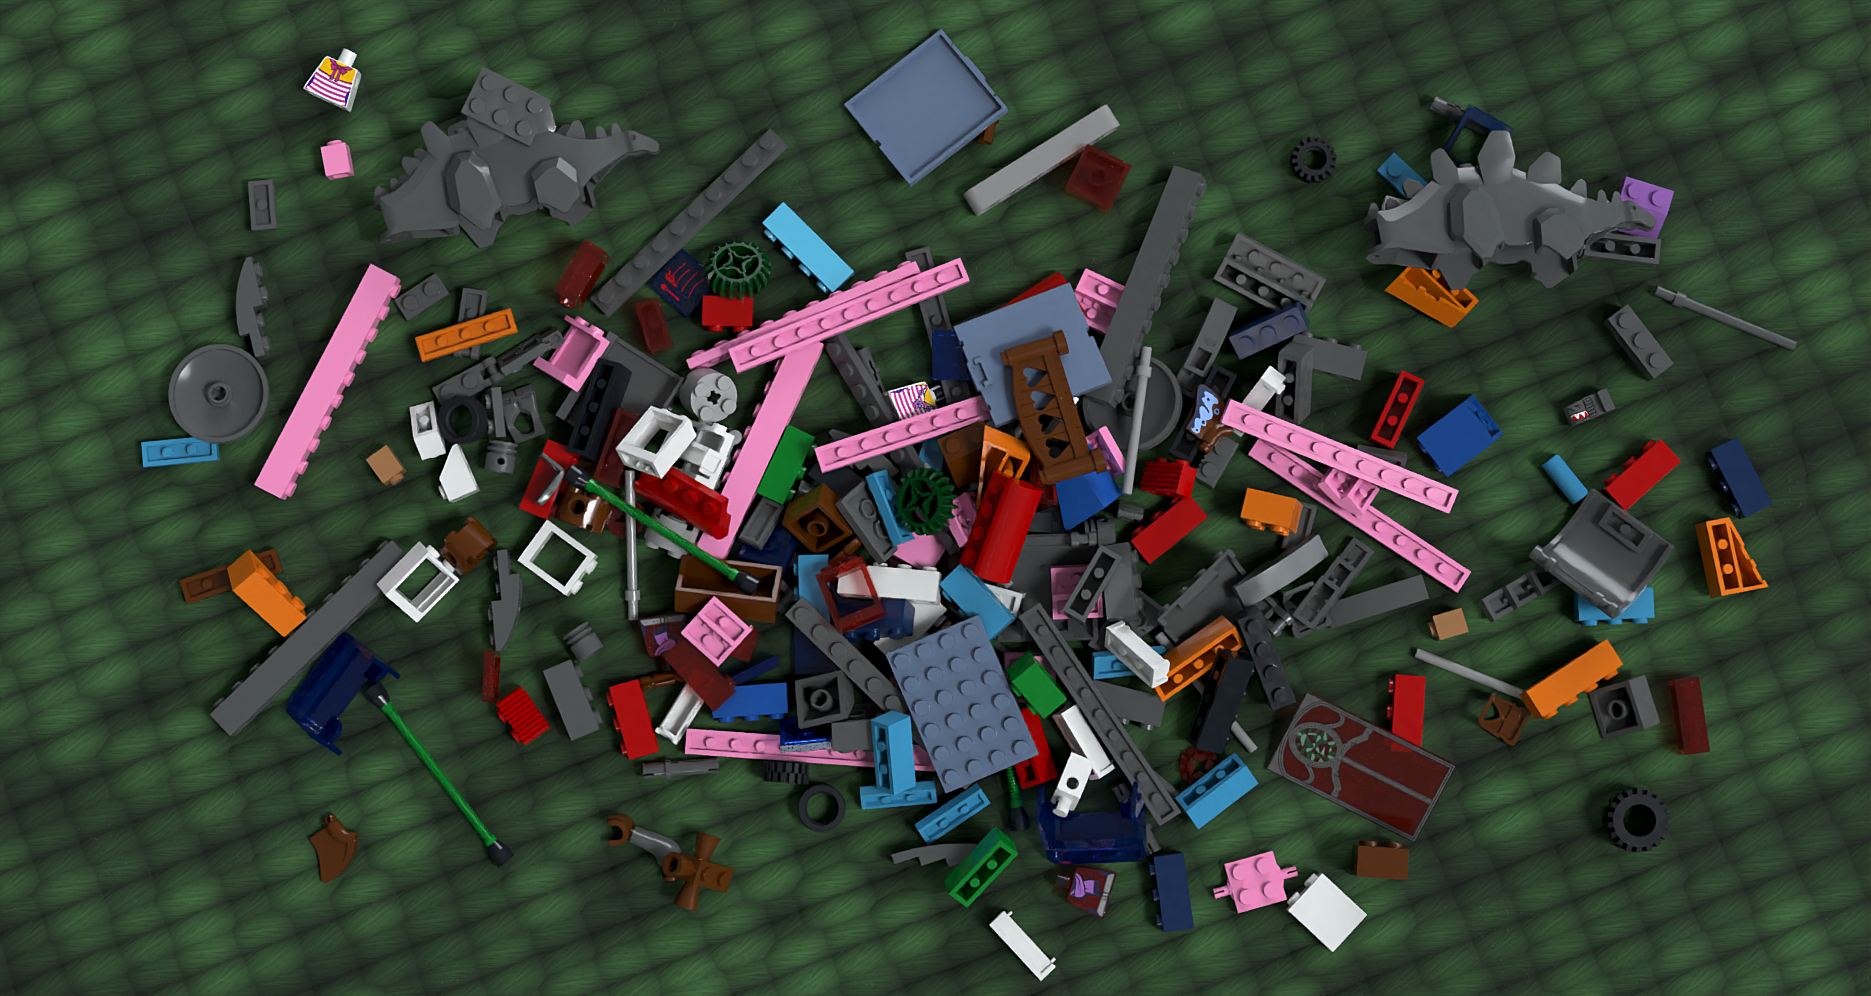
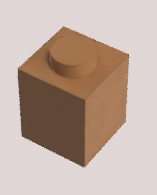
[366,445,407,486]
[1427,608,1469,641]

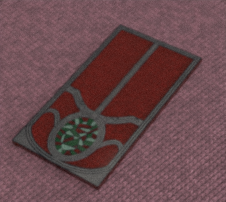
[1266,690,1457,843]

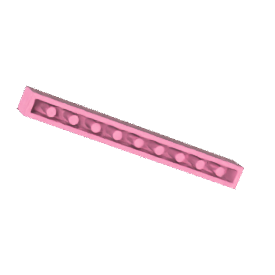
[254,264,401,500]
[692,342,824,560]

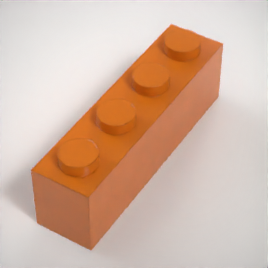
[1148,615,1245,702]
[1519,639,1623,720]

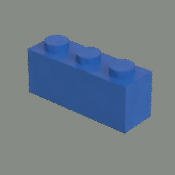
[711,683,789,723]

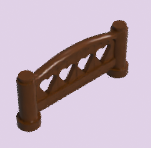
[1000,329,1107,486]

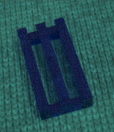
[731,655,781,686]

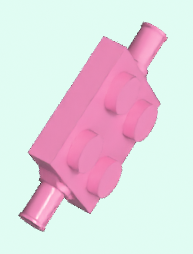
[1213,851,1298,913]

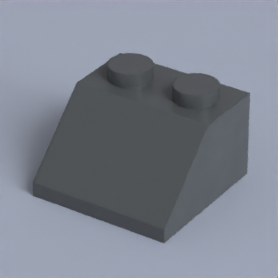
[795,670,854,729]
[1589,675,1660,739]
[831,702,881,753]

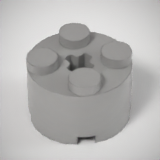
[679,367,737,422]
[644,508,700,559]

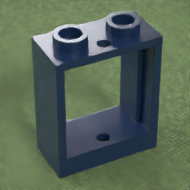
[1442,103,1513,167]

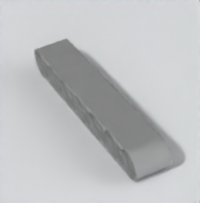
[963,105,1121,216]

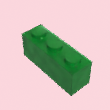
[756,425,818,506]
[944,827,1018,908]

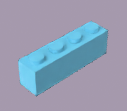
[762,202,855,294]

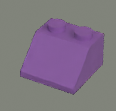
[1615,176,1674,239]

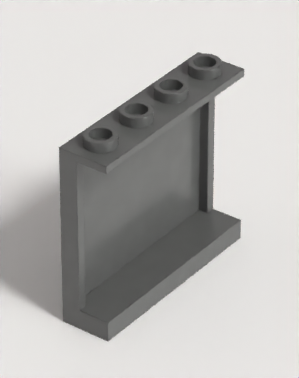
[556,331,686,455]

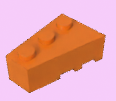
[1385,267,1479,328]
[976,425,1031,510]
[1695,517,1768,598]
[227,549,306,637]

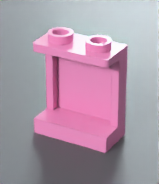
[533,315,610,392]

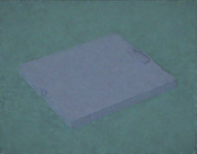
[844,29,1008,187]
[953,282,1112,428]

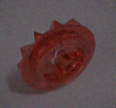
[607,499,646,538]
[1180,748,1220,785]

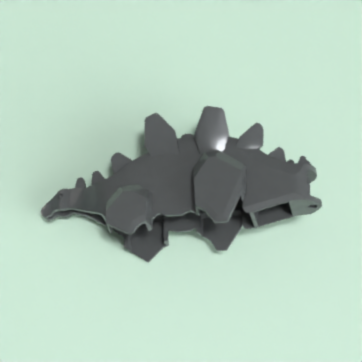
[373,106,660,248]
[1363,130,1656,291]

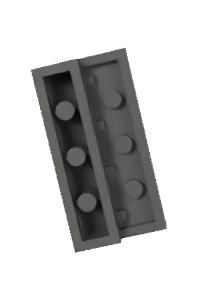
[1213,232,1327,315]

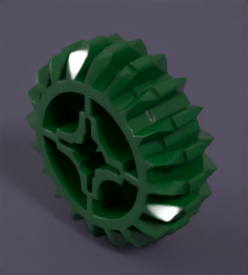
[704,240,771,302]
[892,468,958,536]

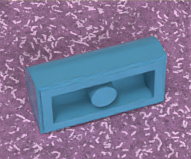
[1541,454,1588,505]

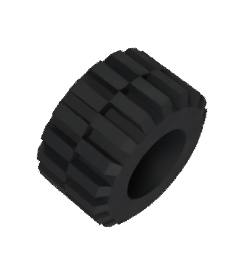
[1602,789,1671,852]

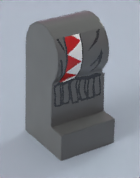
[1563,388,1615,427]

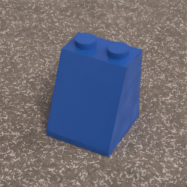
[1417,395,1504,477]
[1055,444,1122,531]

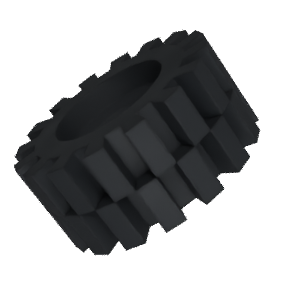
[1290,136,1337,184]
[763,761,810,784]

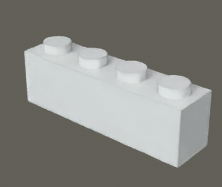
[837,560,943,606]

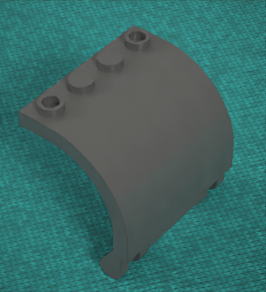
[1529,488,1675,619]
[996,531,1098,642]
[1157,549,1294,677]

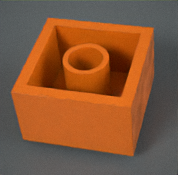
[1240,488,1303,537]

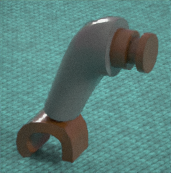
[606,813,683,881]

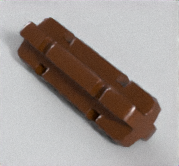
[640,668,689,690]

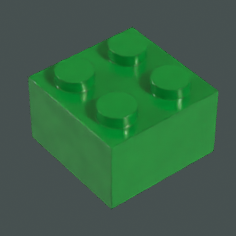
[1006,650,1067,719]

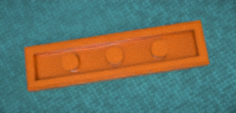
[415,308,518,362]

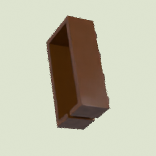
[675,555,783,623]

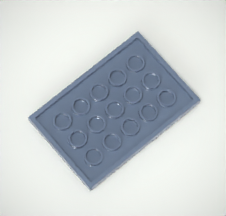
[885,614,1039,793]

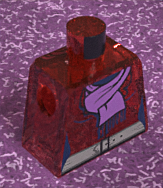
[638,612,688,672]
[1054,867,1117,919]

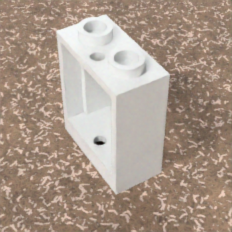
[615,406,697,479]
[518,520,598,596]
[377,541,459,622]

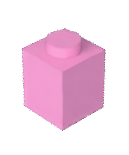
[321,140,354,180]

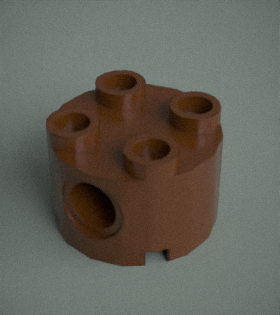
[555,485,612,535]
[439,516,498,576]

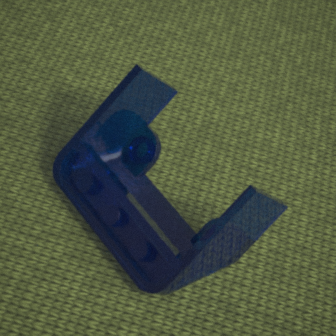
[286,632,401,756]
[1035,781,1147,865]

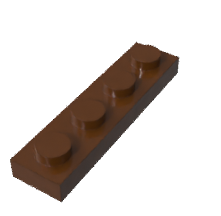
[179,548,284,605]

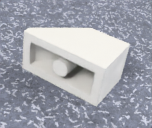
[410,401,446,460]
[438,444,480,503]

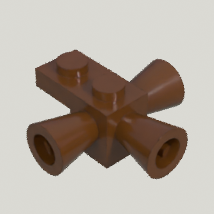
[663,831,734,911]

